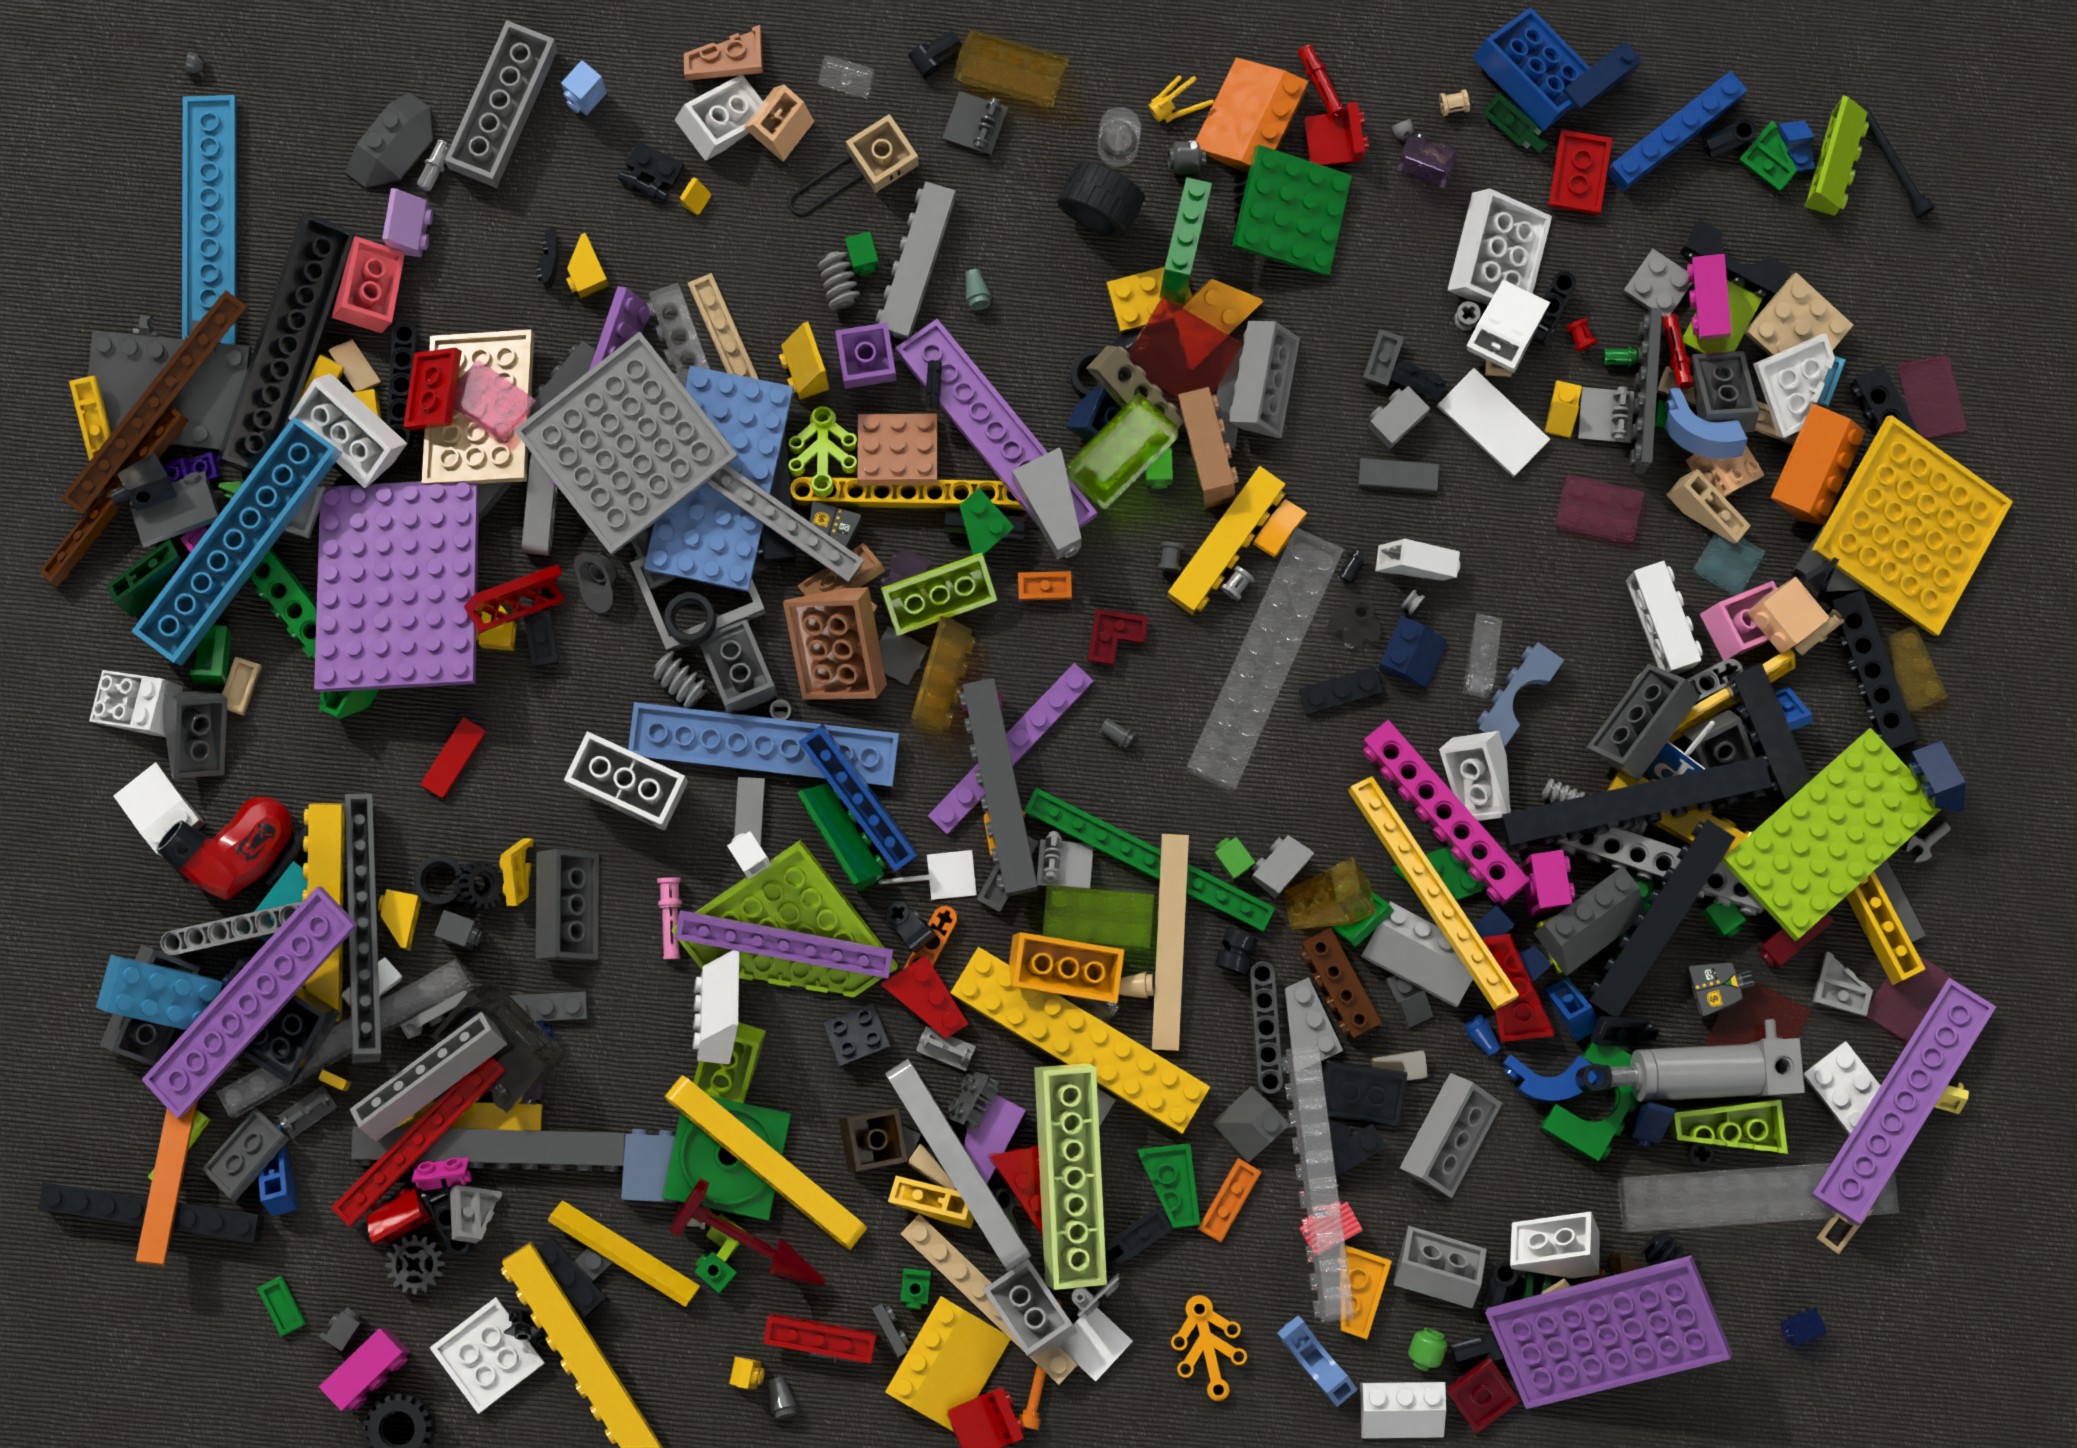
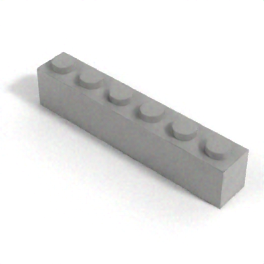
[875,181,956,341]
[350,1011,507,1142]

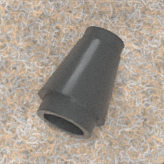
[768,1377,797,1420]

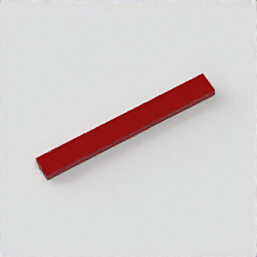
[331,1056,507,1227]

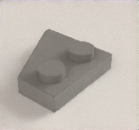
[1812,952,1873,1017]
[450,1185,502,1243]

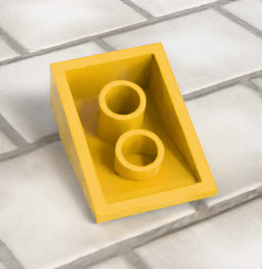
[779,322,829,400]

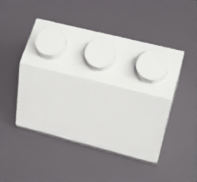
[1360,1382,1446,1438]

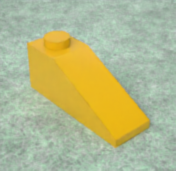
[888,1176,974,1229]

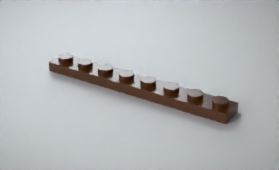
[39,405,189,587]

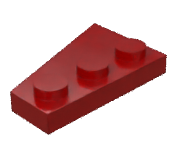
[879,956,968,1039]

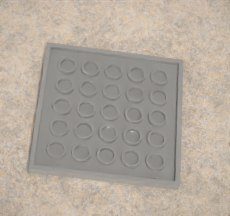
[514,332,738,555]

